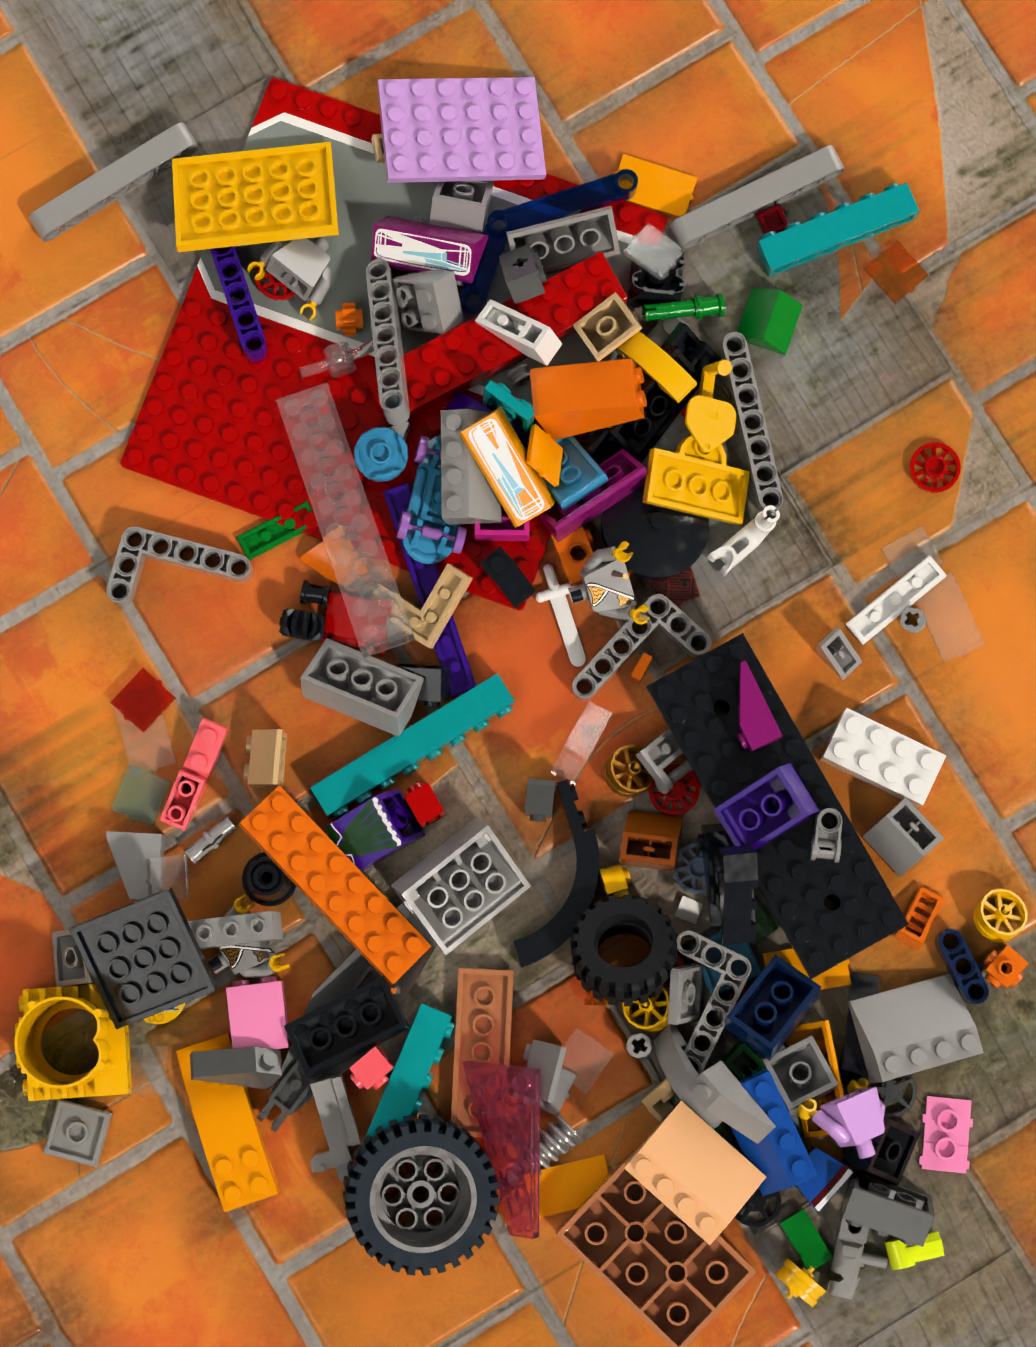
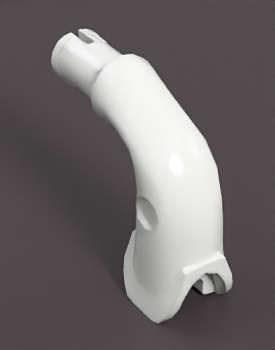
[707,505,780,577]

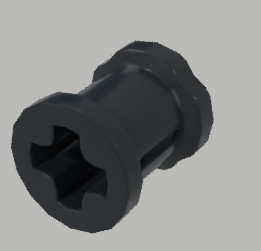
[300,580,332,608]

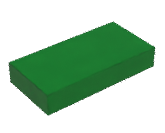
[779,1208,833,1269]

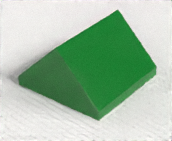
[737,288,803,355]

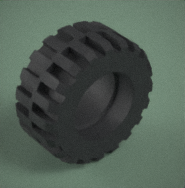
[571,894,677,1007]

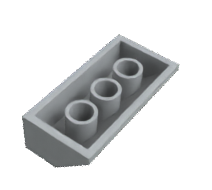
[441,409,502,525]
[300,638,424,737]

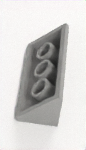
[506,206,621,273]

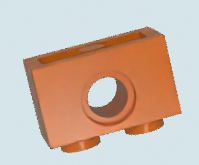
[551,526,594,587]

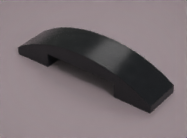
[839,973,880,1085]

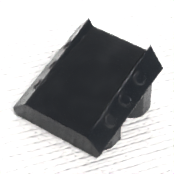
[628,245,685,307]

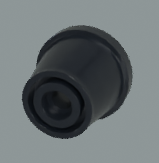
[242,852,297,907]

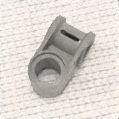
[810,808,842,863]

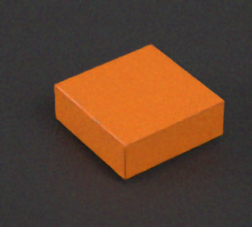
[630,653,653,684]

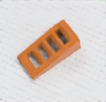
[894,885,945,950]

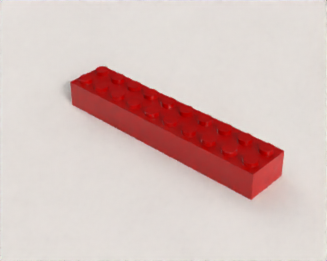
[364,251,627,427]

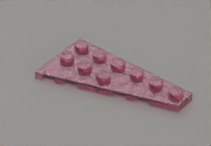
[462,1060,540,1239]

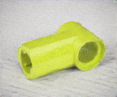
[884,1231,944,1270]

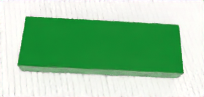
[236,500,313,561]

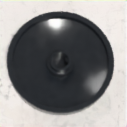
[601,484,709,580]

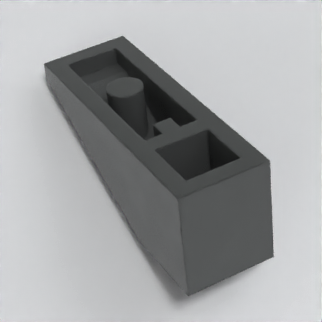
[190,1047,282,1090]

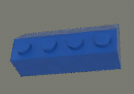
[730,1069,818,1196]

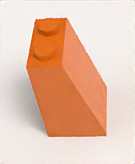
[530,358,647,441]

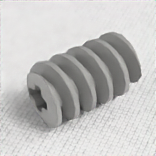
[521,1114,581,1176]

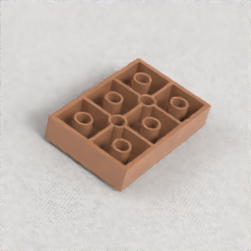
[556,1151,757,1347]

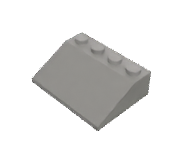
[391,817,531,955]
[848,973,984,1083]

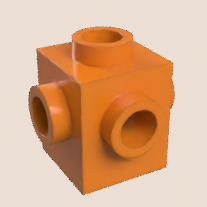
[982,945,1029,989]

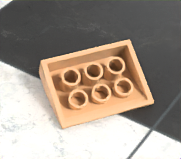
[624,1100,767,1245]

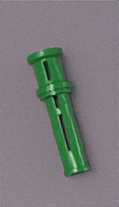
[642,293,725,322]

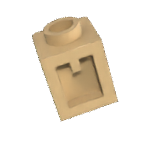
[641,1078,675,1121]

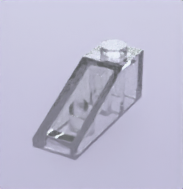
[551,701,613,785]

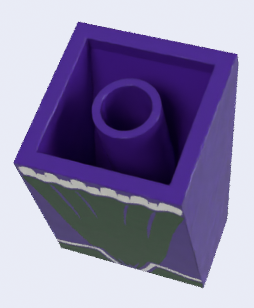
[326,788,426,871]

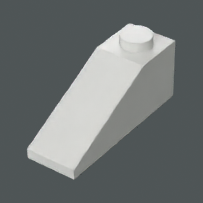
[475,299,562,365]

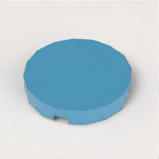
[354,427,408,482]

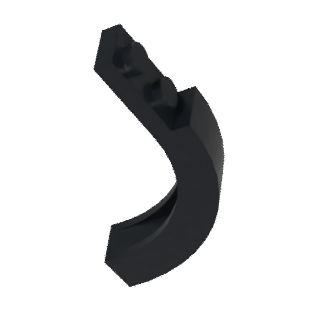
[514,779,599,968]

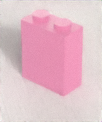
[226,976,291,1049]

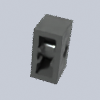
[499,244,547,304]

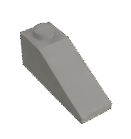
[687,1061,776,1144]

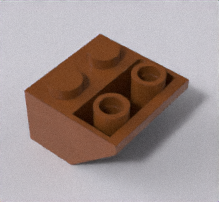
[619,811,683,872]

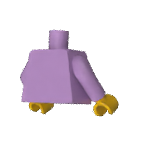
[796,1078,885,1159]

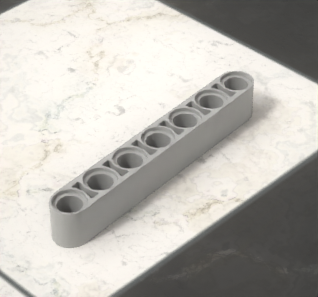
[28,123,198,242]
[669,145,845,250]
[366,259,410,426]
[721,332,783,512]

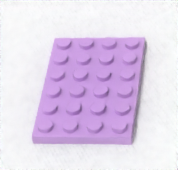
[377,77,546,183]

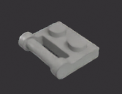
[636,729,692,794]

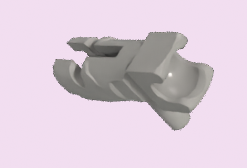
[826,1217,888,1300]

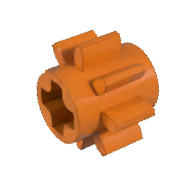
[335,303,363,337]

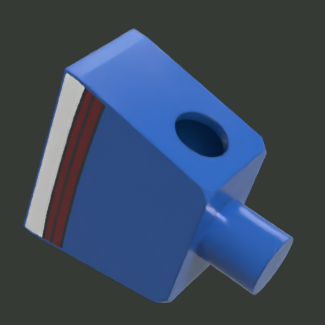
[796,1146,854,1212]

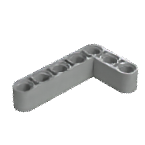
[106,527,253,606]
[572,594,711,701]
[677,930,752,1075]

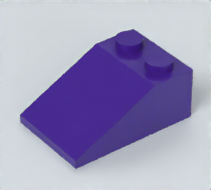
[713,763,820,850]

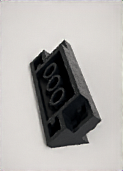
[583,322,721,465]

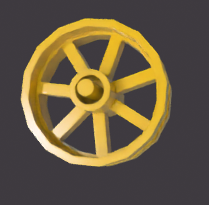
[973,889,1028,943]
[622,985,670,1032]
[774,1258,826,1307]

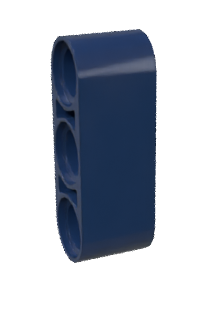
[935,929,989,1004]

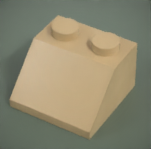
[573,292,642,362]
[244,729,288,789]

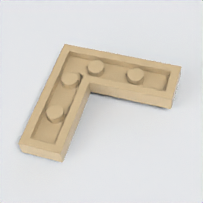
[370,563,473,649]

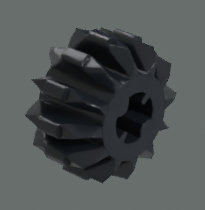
[279,609,326,642]

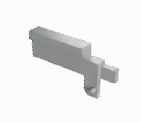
[310,1073,361,1181]

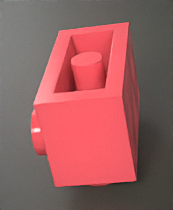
[349,1046,395,1090]

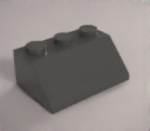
[842,1169,935,1247]

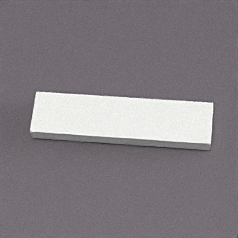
[845,555,947,646]

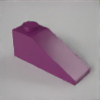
[736,660,782,753]

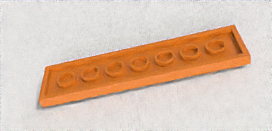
[238,785,431,985]

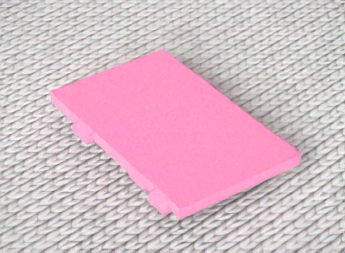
[919,1096,973,1173]

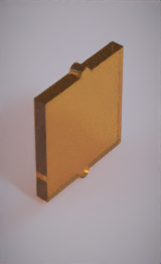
[864,241,928,304]

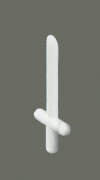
[535,564,586,667]

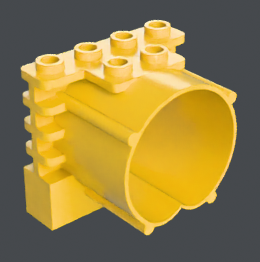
[14,984,133,1101]

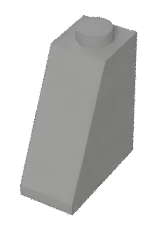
[106,831,165,900]

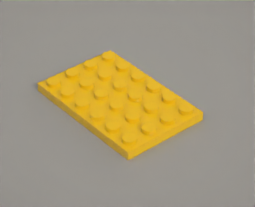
[172,142,339,252]

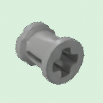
[900,607,927,633]
[626,1033,652,1058]

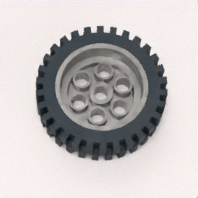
[343,1114,499,1276]

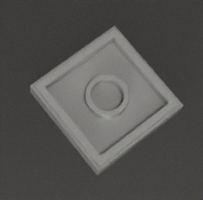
[668,963,703,1025]
[43,1099,113,1168]

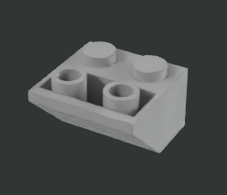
[393,270,464,334]
[862,797,944,877]

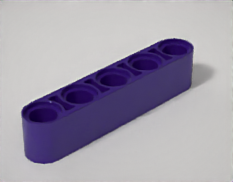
[210,246,267,362]

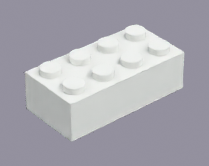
[820,708,946,808]

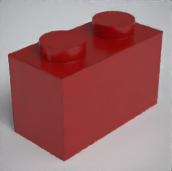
[404,782,446,829]

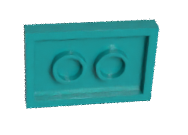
[483,380,535,438]

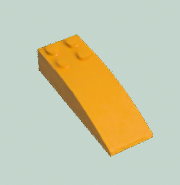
[176,1033,281,1212]

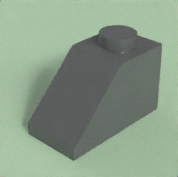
[524,778,556,822]

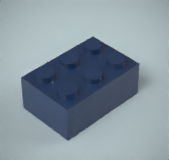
[725,954,821,1061]

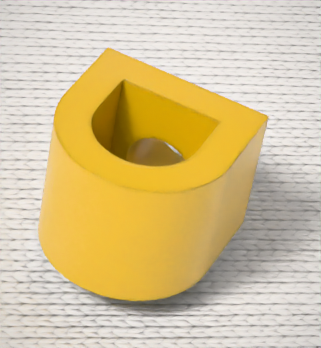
[599,864,631,899]

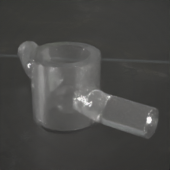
[299,340,374,378]

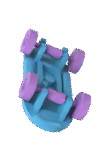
[396,435,467,564]

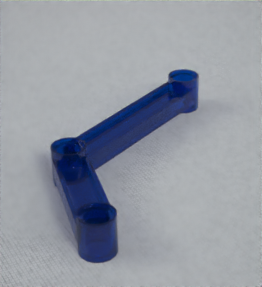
[461,169,638,315]

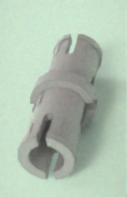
[184,815,237,864]

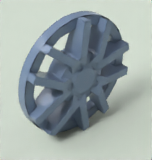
[673,842,707,894]

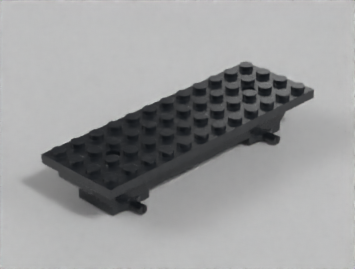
[646,633,909,979]

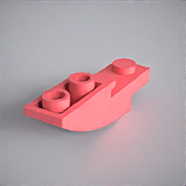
[160,718,229,831]

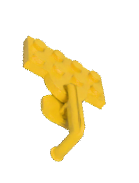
[642,360,750,525]

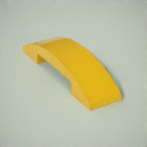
[615,331,697,403]

